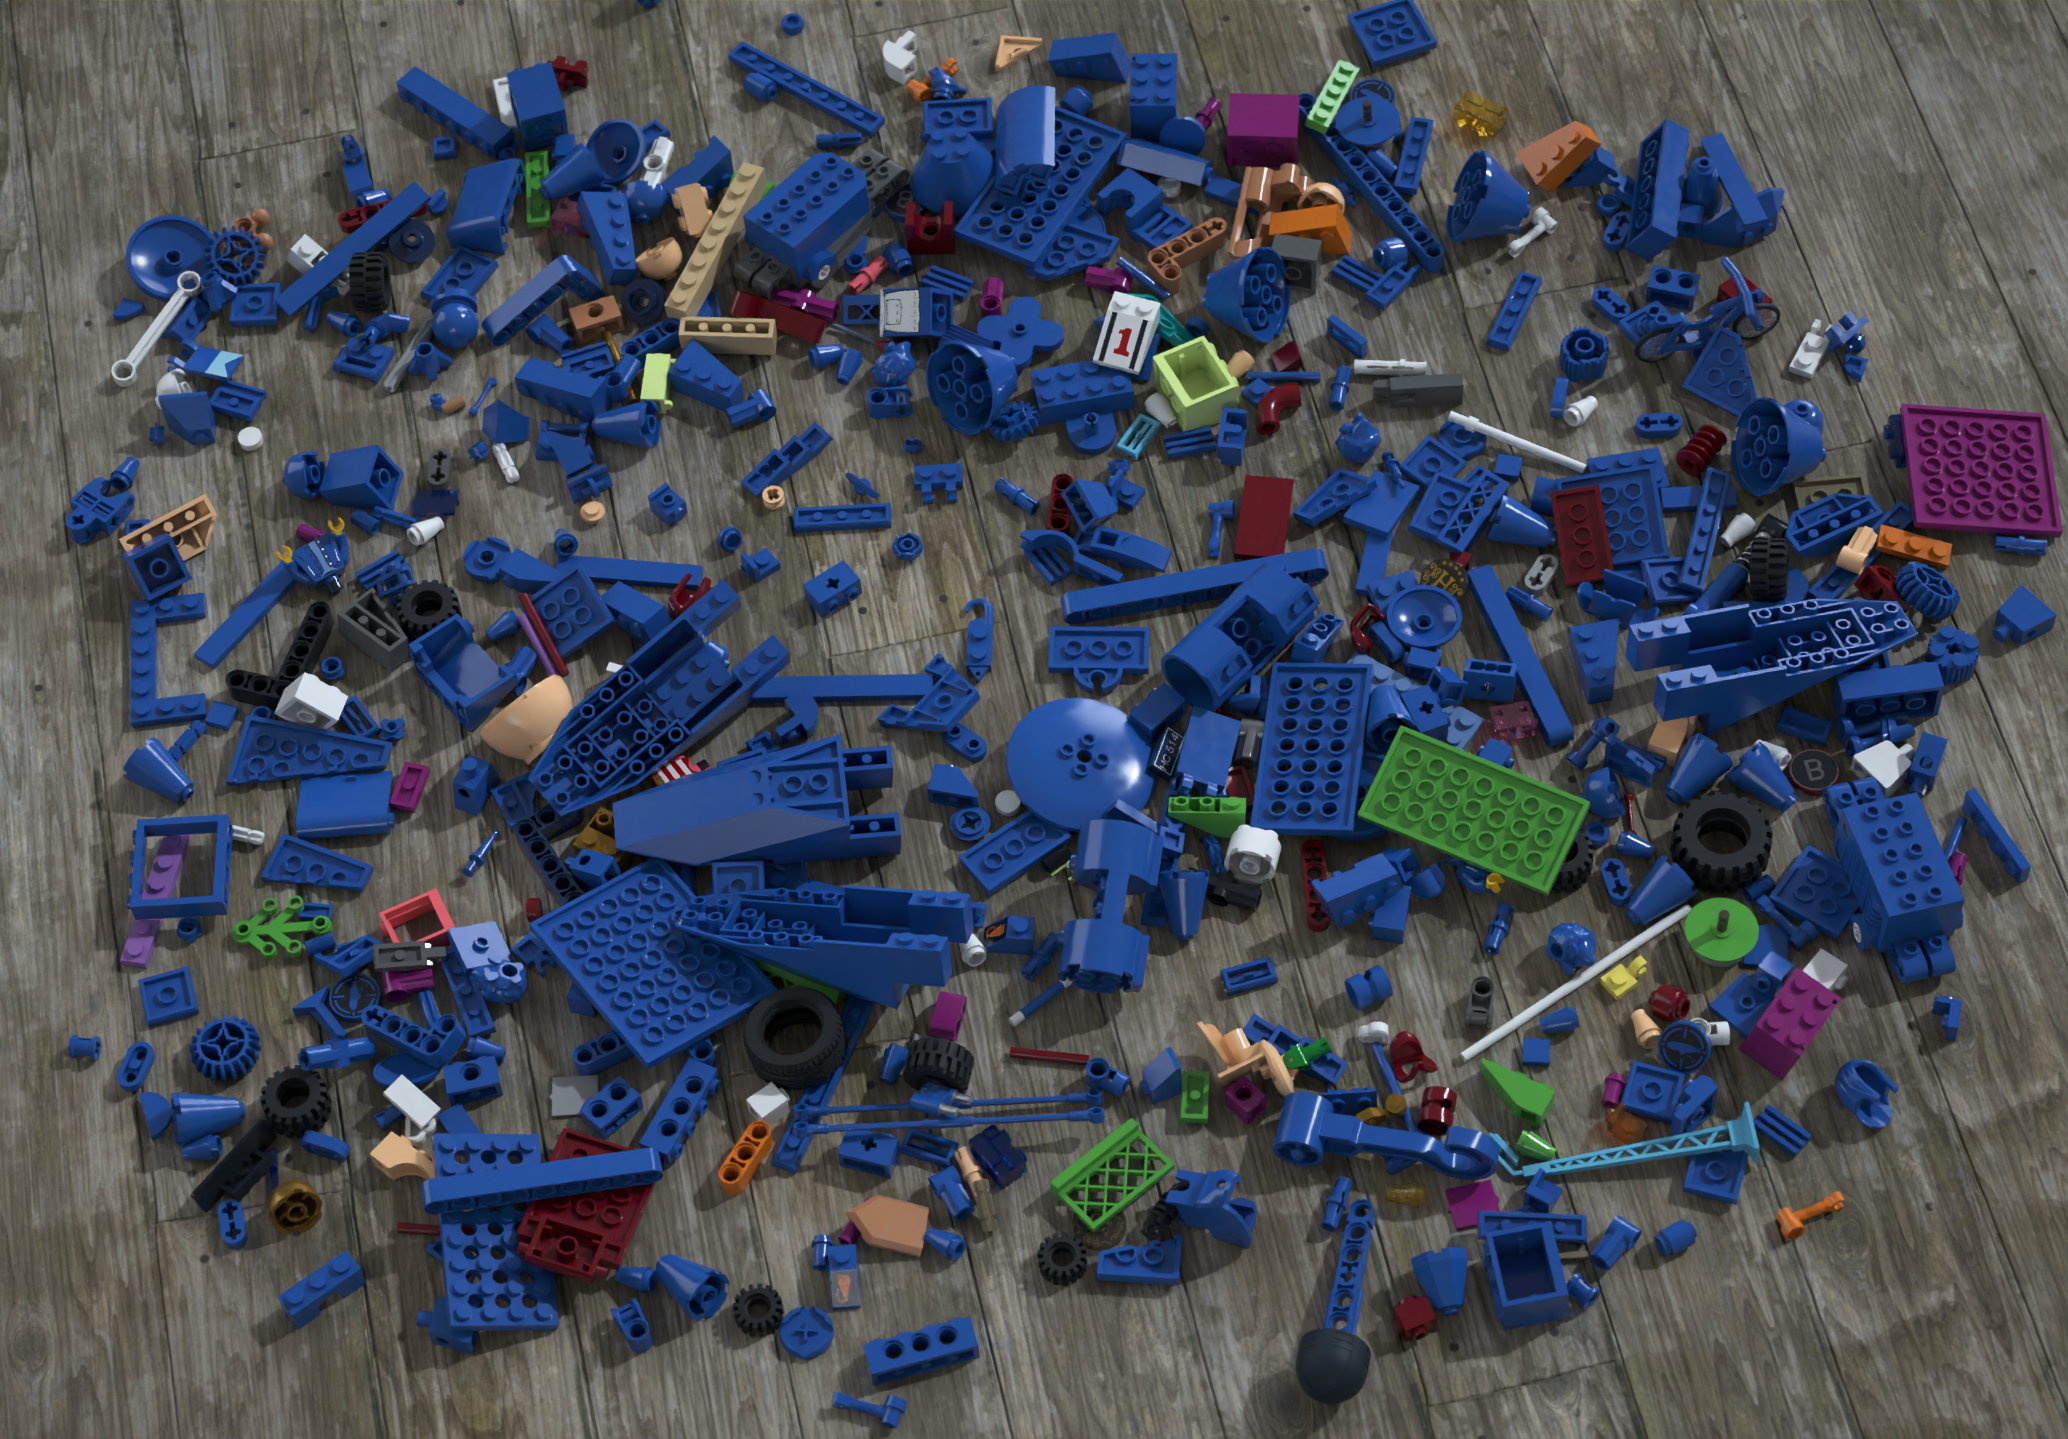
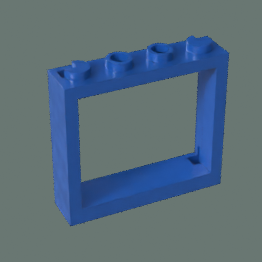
[127,814,233,920]

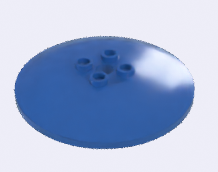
[1006,698,1157,832]

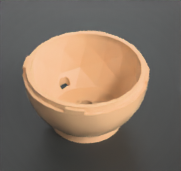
[479,674,573,765]

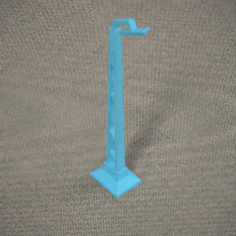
[1489,1101,1759,1179]

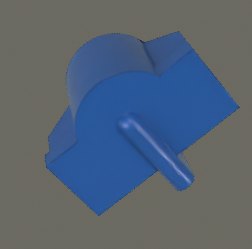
[1405,860,1447,900]

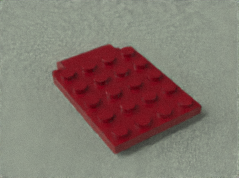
[517,1128,664,1284]

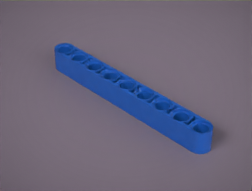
[1465,564,1574,747]
[420,1148,663,1215]

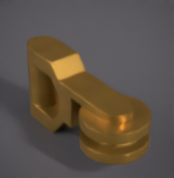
[1356,1093,1408,1127]

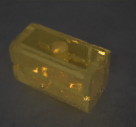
[1453,90,1508,139]

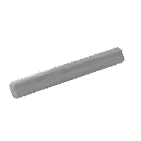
[382,318,434,393]

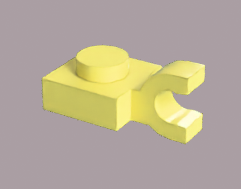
[1600,955,1647,1001]

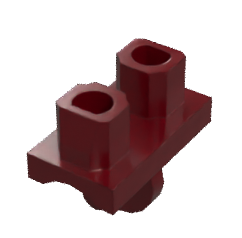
[547,56,589,92]

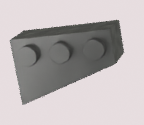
[337,587,409,671]

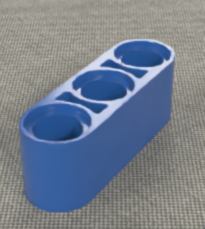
[621,318,680,370]

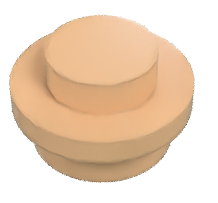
[581,501,605,525]

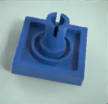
[1618,300,1686,357]

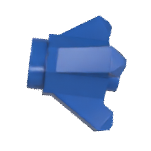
[200,271,238,313]
[407,342,453,381]

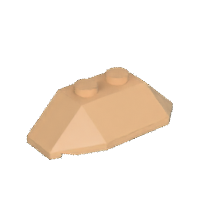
[119,494,217,561]

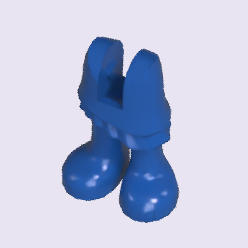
[1836,712,1916,760]

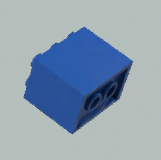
[1129,53,1178,142]
[506,62,568,153]
[1482,1221,1569,1330]

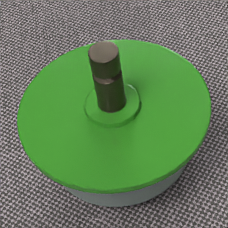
[1684,898,1759,967]

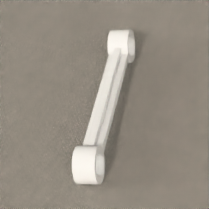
[111,271,202,387]

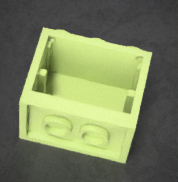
[1153,336,1239,432]

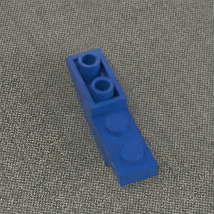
[1073,526,1172,573]

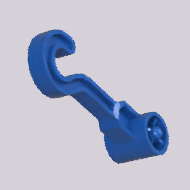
[1273,1092,1500,1180]

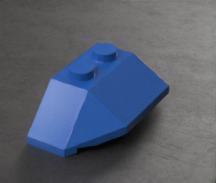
[1700,188,1785,249]
[1785,493,1884,559]

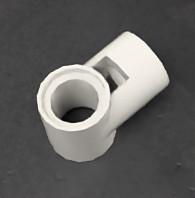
[1691,1018,1730,1046]

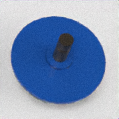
[1336,96,1400,154]

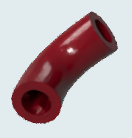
[1255,383,1301,435]

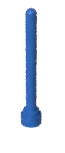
[1371,1041,1427,1135]

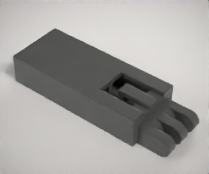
[1373,373,1464,408]

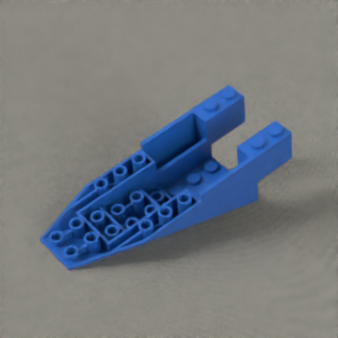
[528,579,790,817]
[1625,598,1918,735]
[612,735,901,866]
[675,885,974,1009]

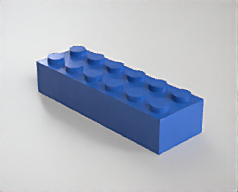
[1625,119,1690,261]

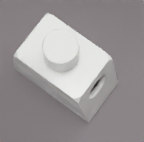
[1850,740,1916,799]

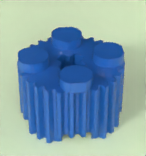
[1559,326,1609,382]
[1925,626,1979,686]

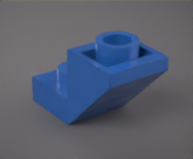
[342,156,373,196]

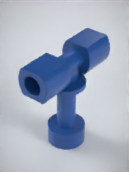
[1566,717,1620,771]

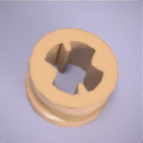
[762,486,785,510]

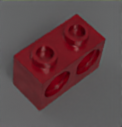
[1854,566,1911,613]

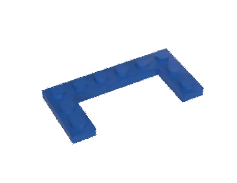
[131,593,207,728]

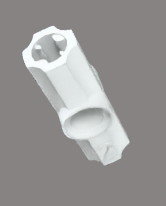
[639,137,674,187]

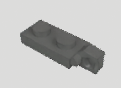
[372,941,446,972]

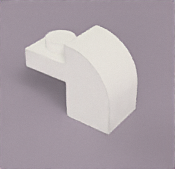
[883,30,918,85]

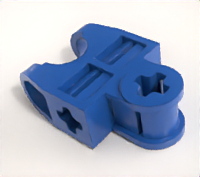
[66,477,135,544]

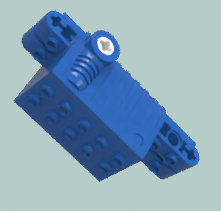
[1822,776,1965,984]

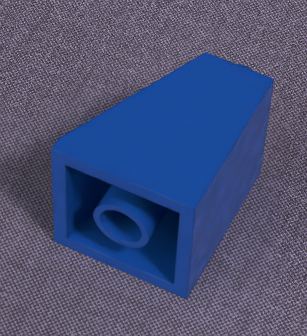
[319,445,404,510]

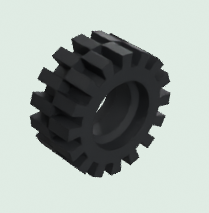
[1037,1232,1087,1286]
[733,1283,784,1337]

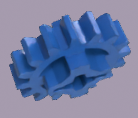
[989,401,1041,443]

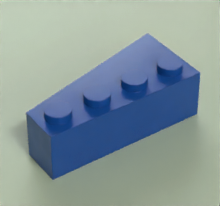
[576,191,637,285]
[515,357,612,424]

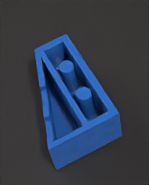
[661,135,734,216]

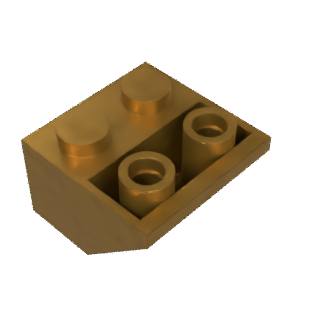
[572,807,636,874]

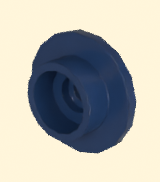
[389,219,435,264]
[621,278,666,325]

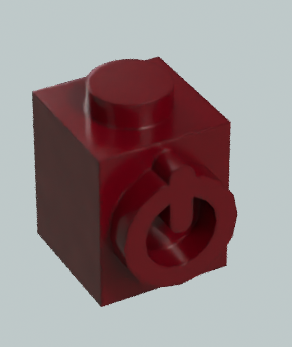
[1391,1295,1436,1342]

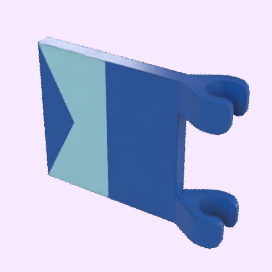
[167,339,244,381]

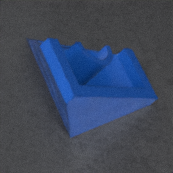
[482,399,530,444]

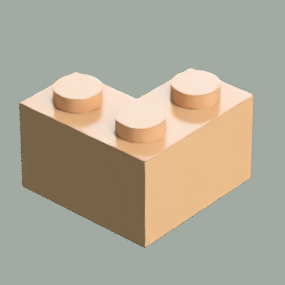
[1647,714,1698,767]

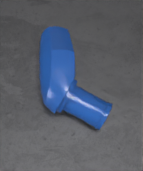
[358,312,410,349]

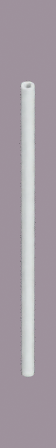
[1460,903,1692,1062]

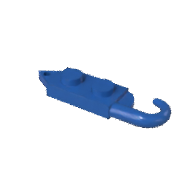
[964,598,994,683]

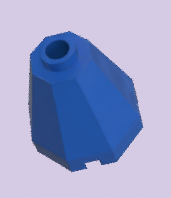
[1411,1247,1468,1316]

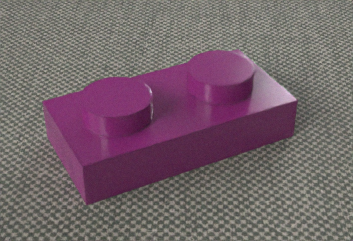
[389,762,430,813]

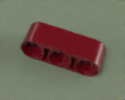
[1048,473,1074,537]

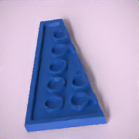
[226,715,393,786]

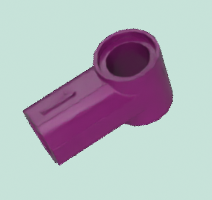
[1085,266,1134,295]
[980,277,1005,319]
[382,967,436,1002]

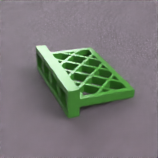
[1050,1118,1175,1233]

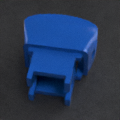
[1165,1169,1257,1249]

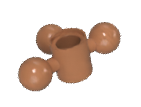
[222,209,273,258]

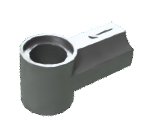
[1236,718,1265,769]

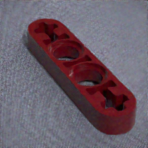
[338,199,428,234]
[1301,839,1330,932]

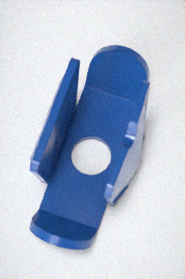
[1577,569,1660,629]

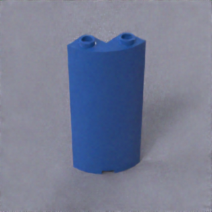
[995,85,1055,195]

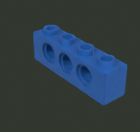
[639,1057,721,1167]
[863,1317,980,1386]

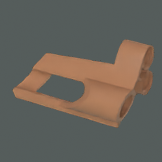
[1228,163,1313,259]

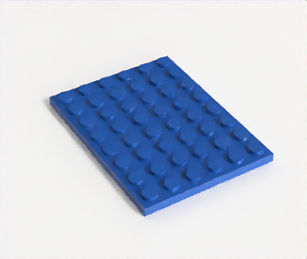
[529,858,778,1070]

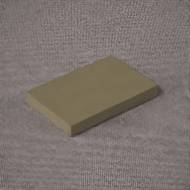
[1791,474,1869,511]

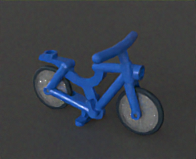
[1634,257,1780,363]

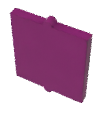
[1445,1179,1500,1231]

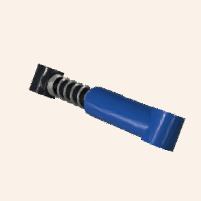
[1682,514,1788,616]

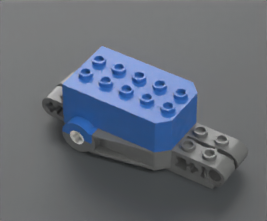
[733,148,909,300]

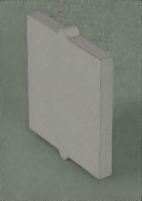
[549,1075,599,1118]

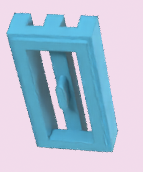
[1115,413,1161,461]

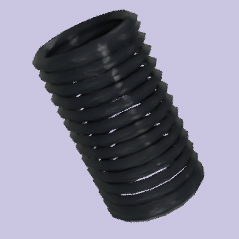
[1041,844,1073,873]

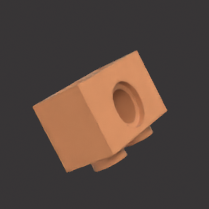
[569,295,625,344]

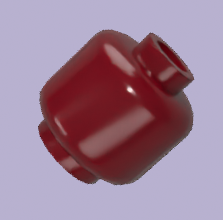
[1649,985,1690,1023]

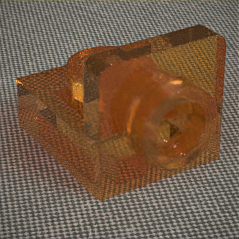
[1605,1102,1648,1145]

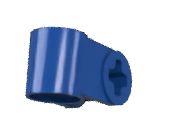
[867,386,913,419]
[610,1298,653,1353]

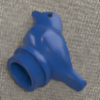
[928,67,967,101]

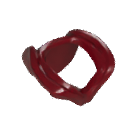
[1350,604,1385,654]
[1390,1031,1437,1083]

